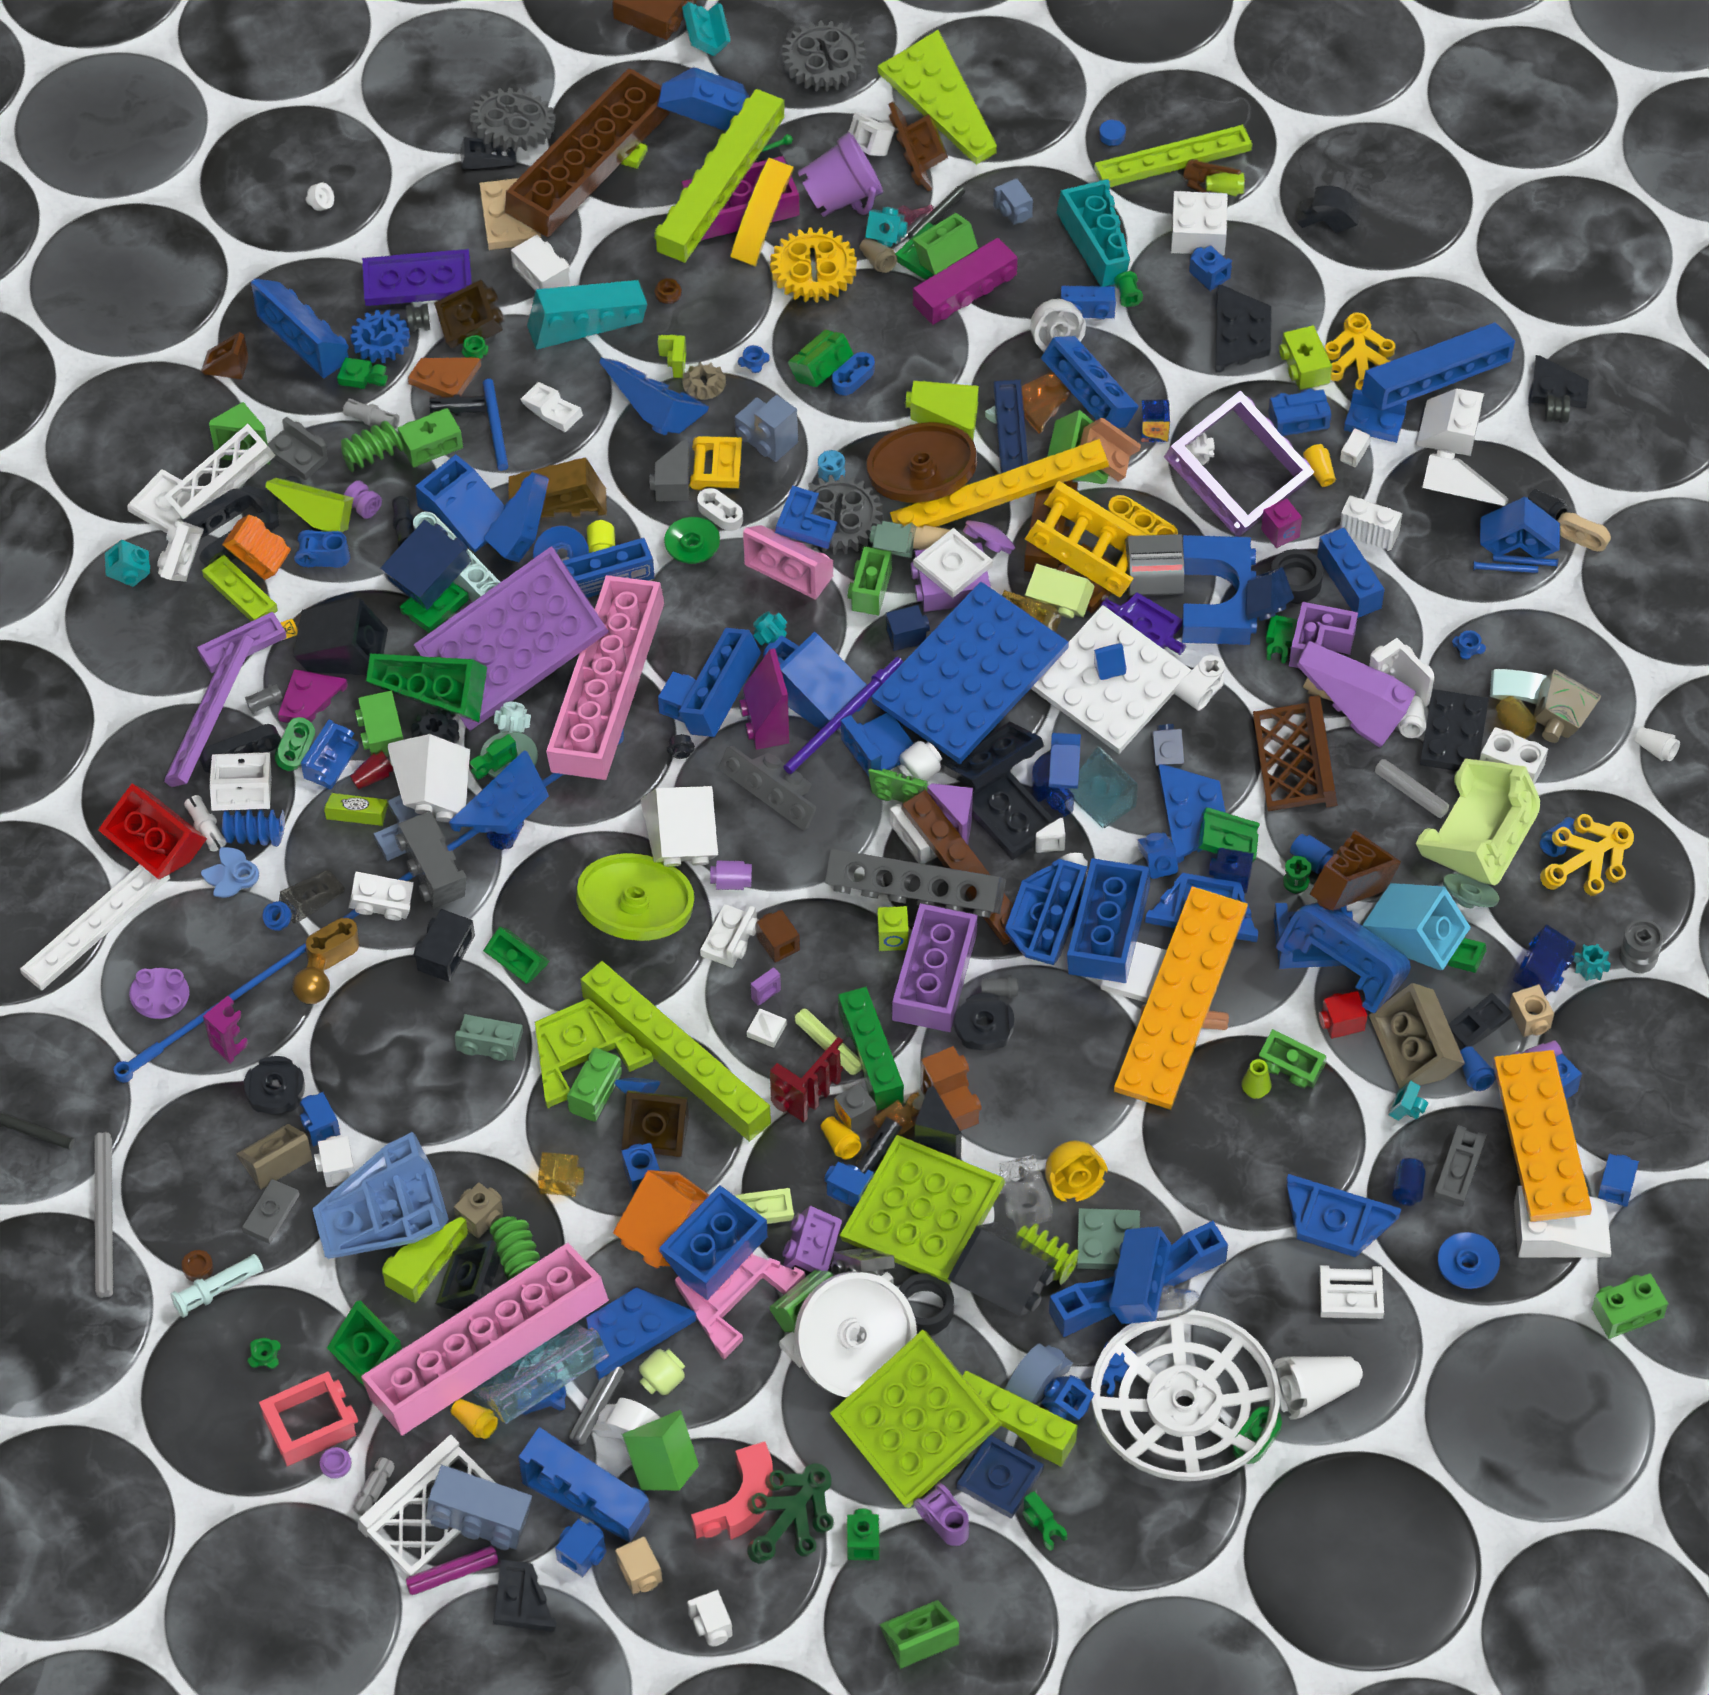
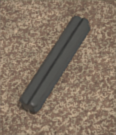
[569,1367,624,1447]

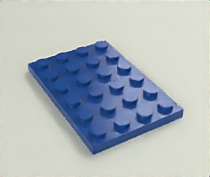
[871,581,1069,764]

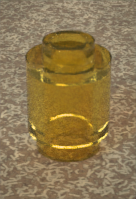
[1496,696,1537,738]

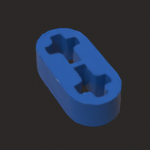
[832,352,875,396]

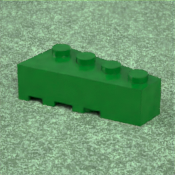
[366,654,487,723]

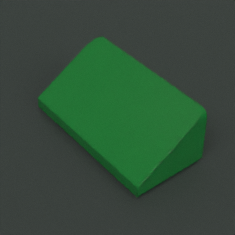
[483,927,550,984]

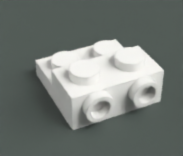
[157,521,204,582]

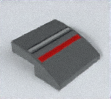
[1125,534,1184,597]

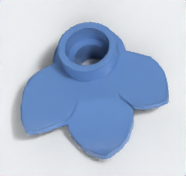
[201,847,259,898]

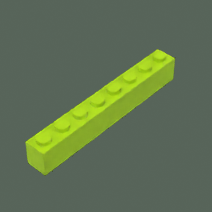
[654,89,785,263]
[581,961,771,1142]

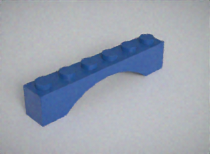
[1049,1221,1228,1338]

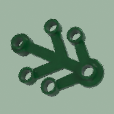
[747,1463,834,1564]

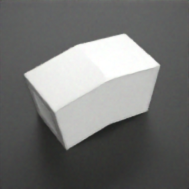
[1340,428,1371,467]

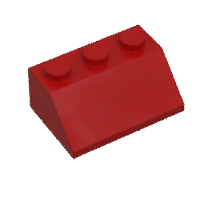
[98,783,207,879]

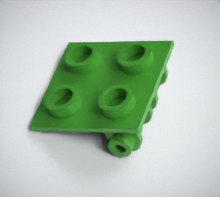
[868,768,929,803]

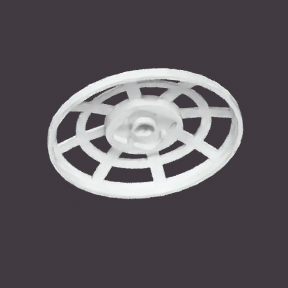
[1091,1310,1280,1481]

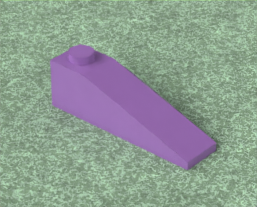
[1296,641,1416,748]

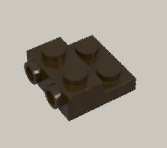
[434,279,505,349]

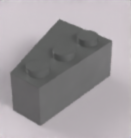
[395,811,467,909]

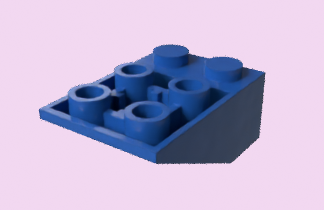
[415,454,505,552]

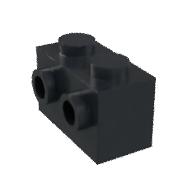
[413,909,475,982]

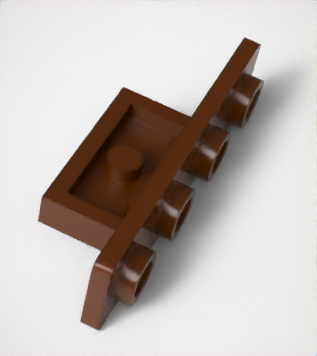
[888,101,949,192]

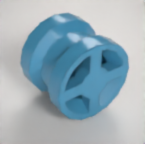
[818,450,845,482]

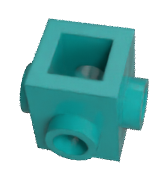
[865,207,908,247]
[105,539,150,587]

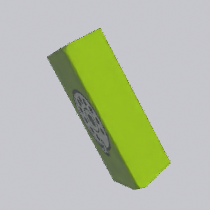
[324,793,388,826]

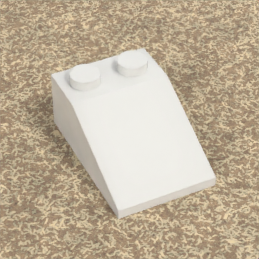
[1422,449,1508,506]
[1514,1186,1611,1258]

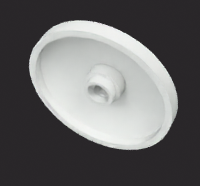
[795,1272,917,1397]

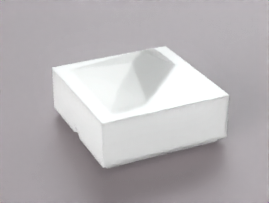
[747,1009,787,1048]

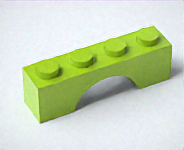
[963,1371,1077,1467]

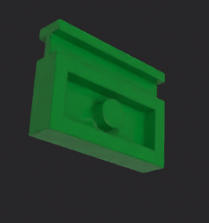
[400,582,469,633]
[1198,807,1260,864]

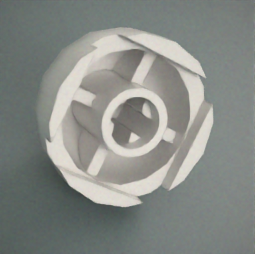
[1030,299,1086,352]

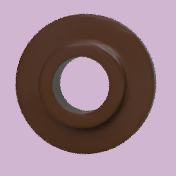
[655,278,682,304]

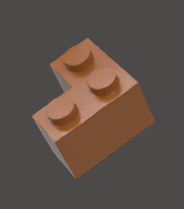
[920,1046,982,1131]

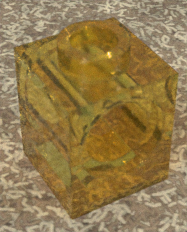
[538,1152,584,1197]

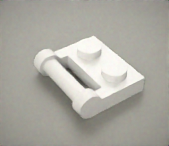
[1319,1265,1384,1319]

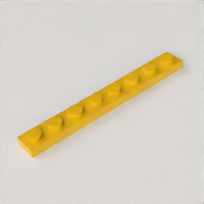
[890,439,1109,528]

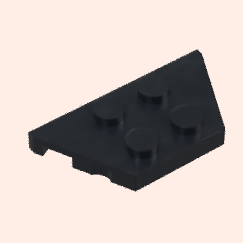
[1216,285,1271,373]

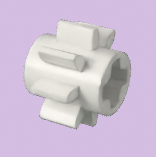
[1186,433,1215,465]

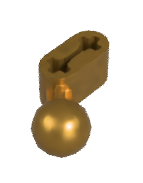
[292,918,359,1004]

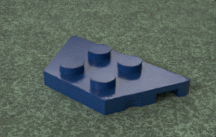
[449,750,549,834]
[1158,764,1226,863]
[1145,873,1258,943]
[1286,1174,1401,1257]
[586,1287,696,1379]

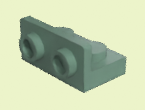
[455,1014,523,1061]

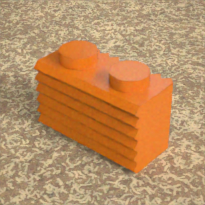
[222,515,291,580]

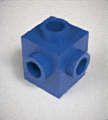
[1041,1375,1095,1421]

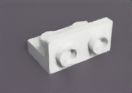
[349,872,413,921]
[700,904,759,968]

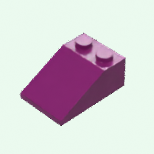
[739,648,789,750]

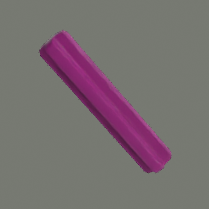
[406,1546,498,1595]

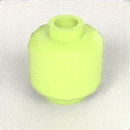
[639,1349,686,1395]

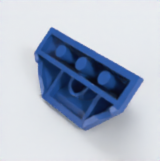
[657,67,749,131]
[1005,859,1087,965]

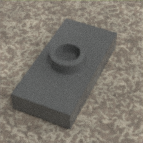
[242,1179,299,1244]

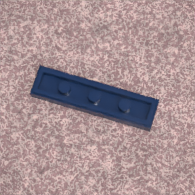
[993,380,1028,473]

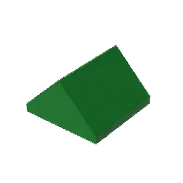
[327,1300,402,1387]

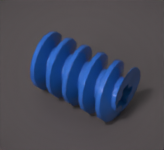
[222,809,285,847]

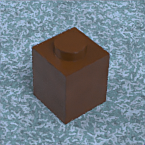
[756,909,800,963]

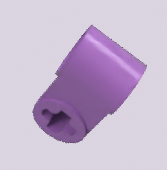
[914,1483,969,1546]

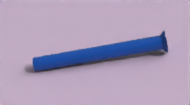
[1493,554,1558,568]
[1473,561,1538,573]

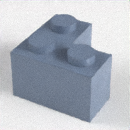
[735,394,798,462]

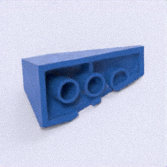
[599,357,709,435]

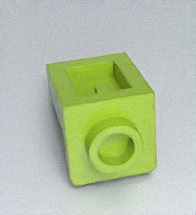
[658,335,687,378]

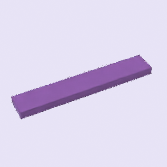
[164,635,254,787]

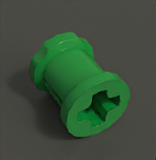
[1114,271,1143,307]
[1283,856,1311,894]

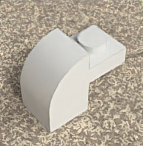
[849,113,895,156]
[592,1398,660,1441]

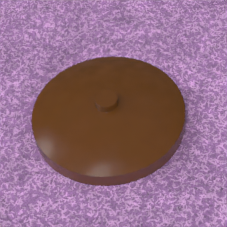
[867,422,978,503]

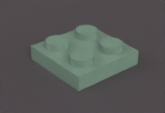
[1077,1208,1140,1270]

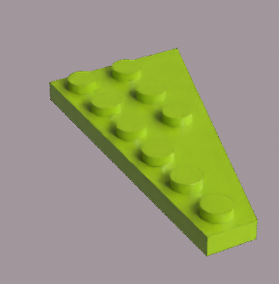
[878,30,997,165]

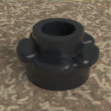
[667,734,695,759]

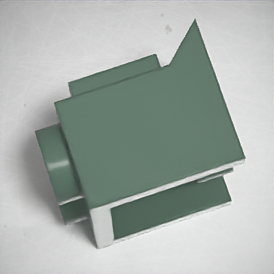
[870,521,917,558]

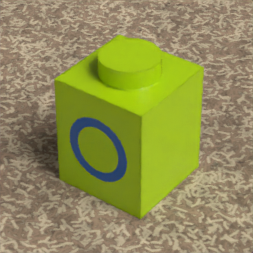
[878,906,908,951]

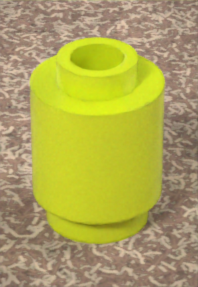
[587,520,615,553]

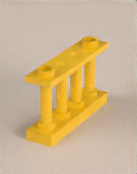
[1025,481,1147,597]

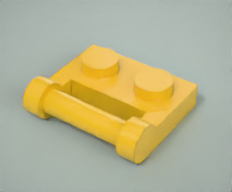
[689,436,742,490]

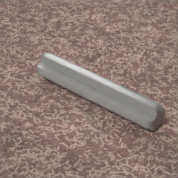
[1375,759,1449,818]

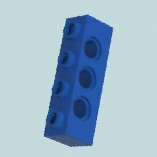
[1041,336,1139,428]

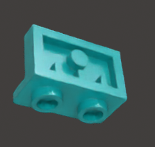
[682,2,731,56]

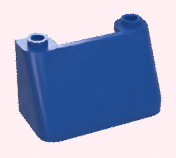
[1276,902,1411,1014]

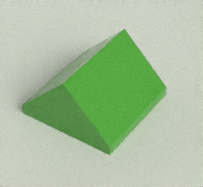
[209,402,271,464]
[622,1410,699,1490]
[879,1600,959,1669]

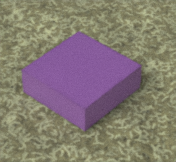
[751,967,781,1005]

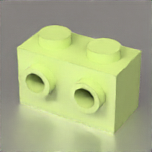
[1025,564,1095,619]

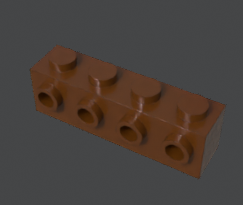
[1024,479,1078,572]

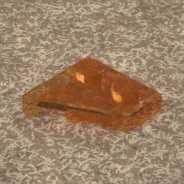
[1022,371,1071,434]

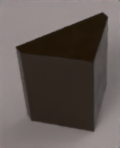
[622,1090,689,1157]

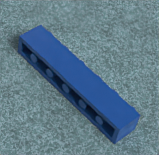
[1362,322,1515,411]

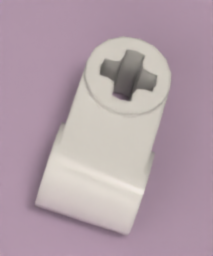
[1175,655,1225,710]

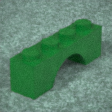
[838,987,904,1111]

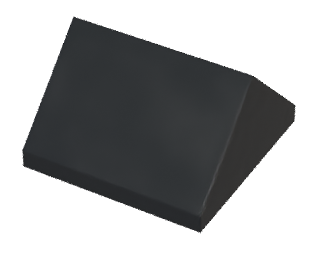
[915,1086,962,1160]
[436,1240,499,1312]

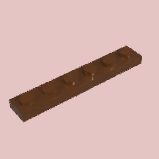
[901,789,1013,945]

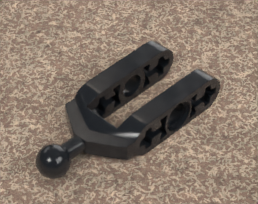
[182,476,302,567]

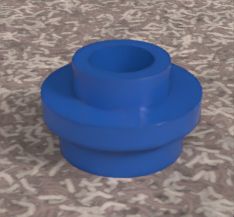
[263,901,292,931]

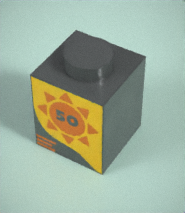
[834,1083,876,1134]

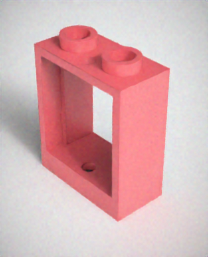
[259,1371,358,1466]

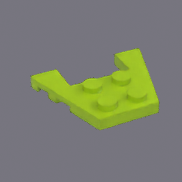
[535,998,653,1108]

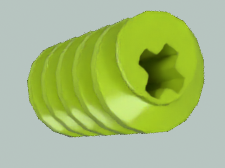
[1017,1223,1079,1285]

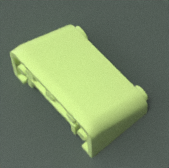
[1416,759,1540,885]

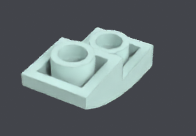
[1490,669,1547,704]

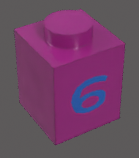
[1261,498,1302,549]

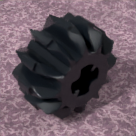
[411,708,460,743]

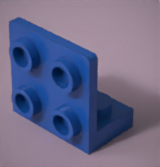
[841,713,914,777]

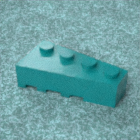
[1056,179,1130,286]
[527,280,647,350]

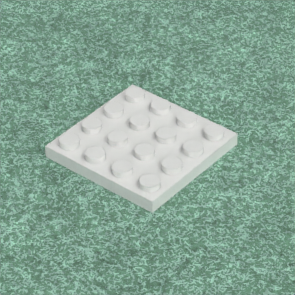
[1031,605,1191,754]

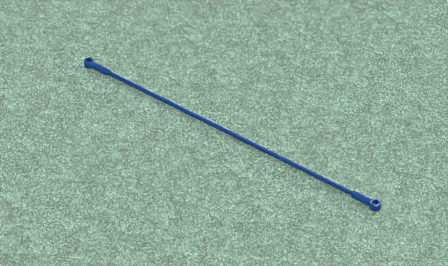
[114,730,624,1083]

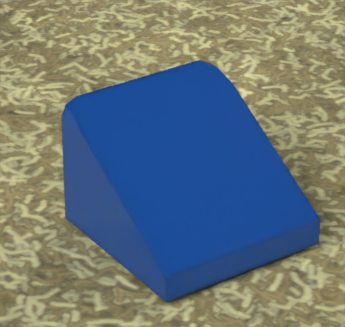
[1094,643,1127,680]
[614,1077,661,1094]

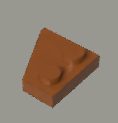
[408,358,481,397]

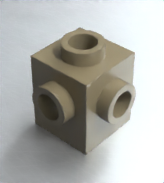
[454,1182,503,1239]

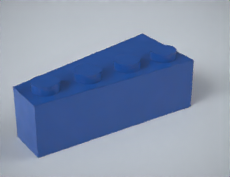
[519,1427,650,1542]

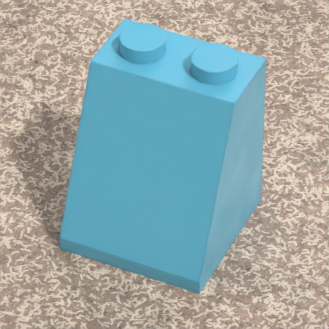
[1362,883,1471,970]

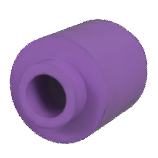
[710,860,752,890]

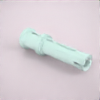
[170,1254,263,1318]

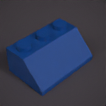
[659,1185,768,1300]

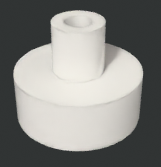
[306,183,334,211]

